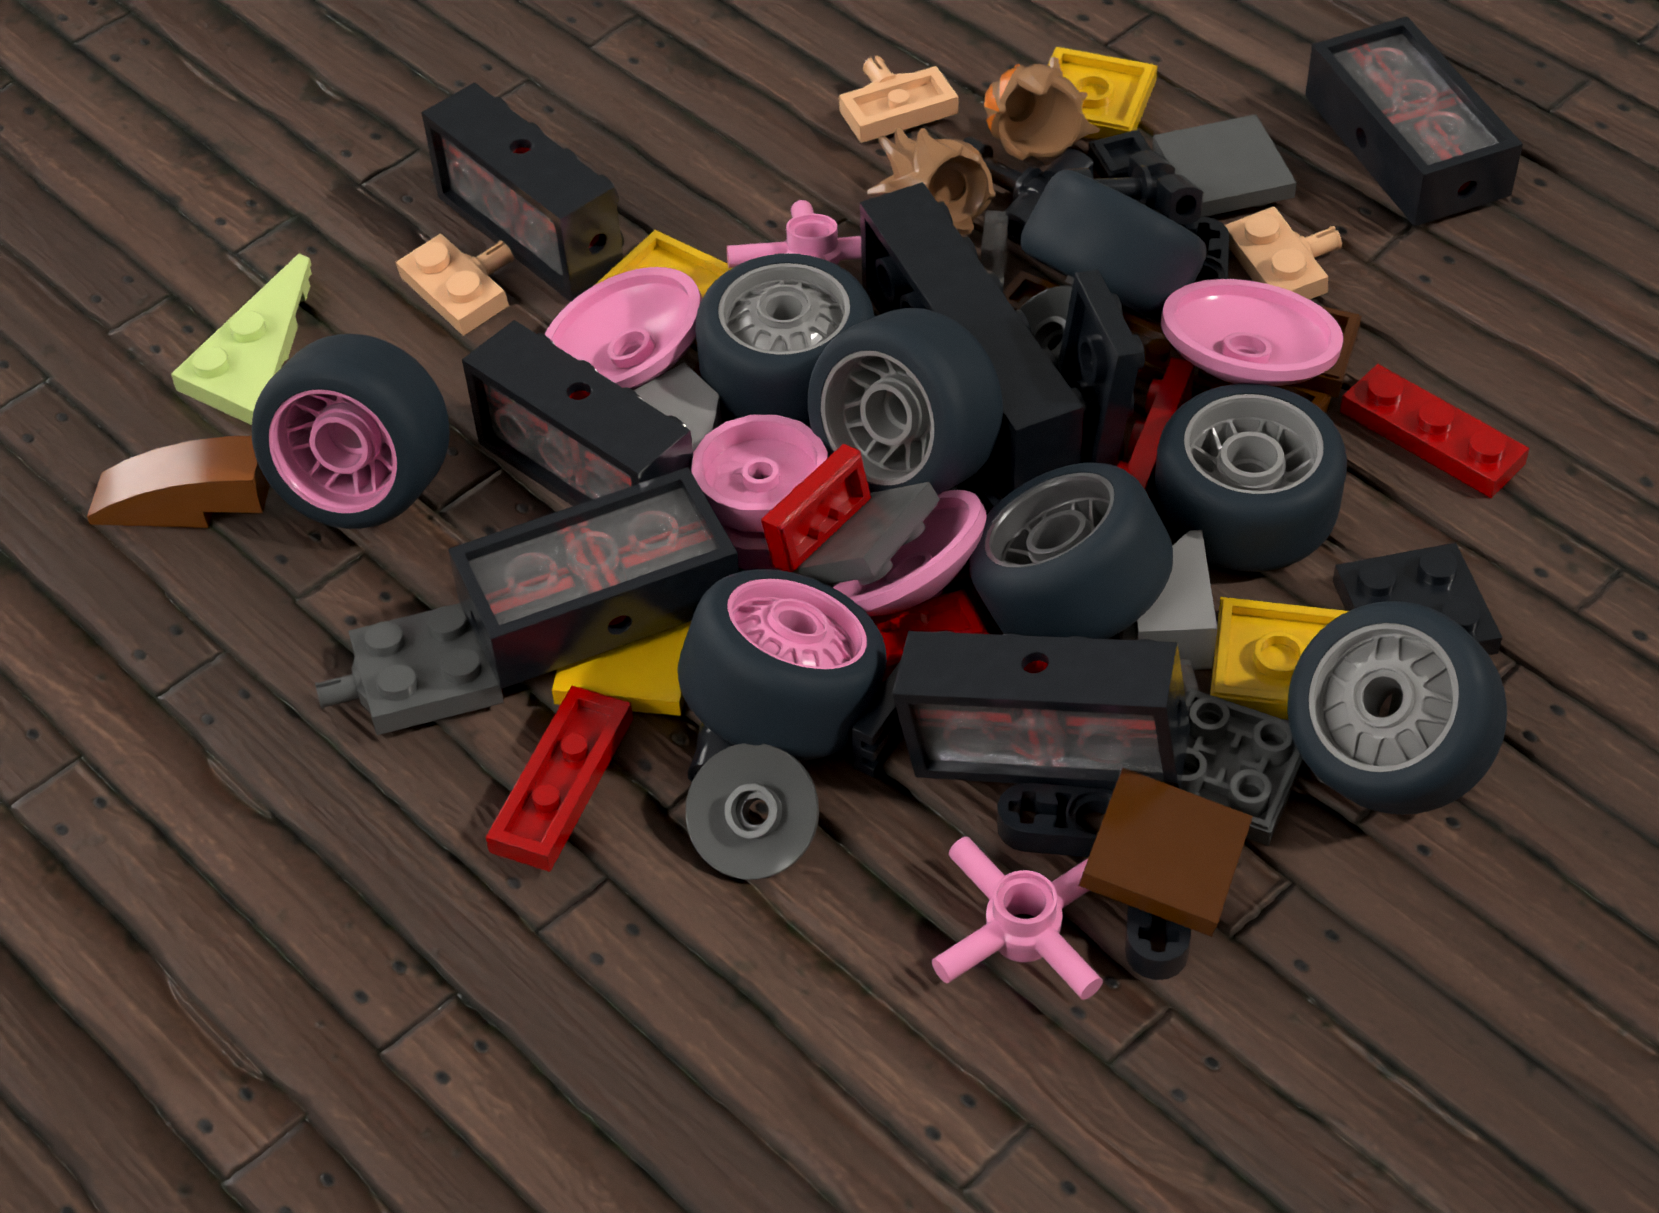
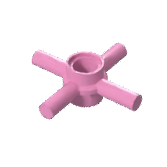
[727,200,861,268]
[932,837,1103,1000]

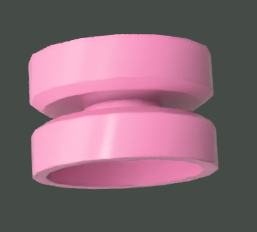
[691,415,828,570]

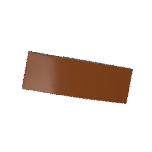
[87,436,270,528]

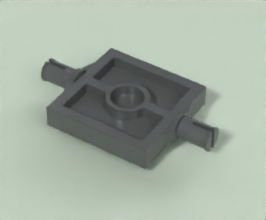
[315,603,504,735]

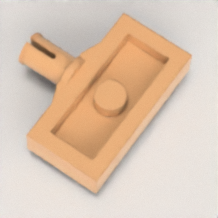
[839,56,958,143]
[1225,206,1342,300]
[396,233,514,336]

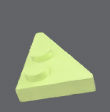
[171,254,312,425]

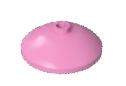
[544,267,703,390]
[1161,279,1343,386]
[833,490,987,617]

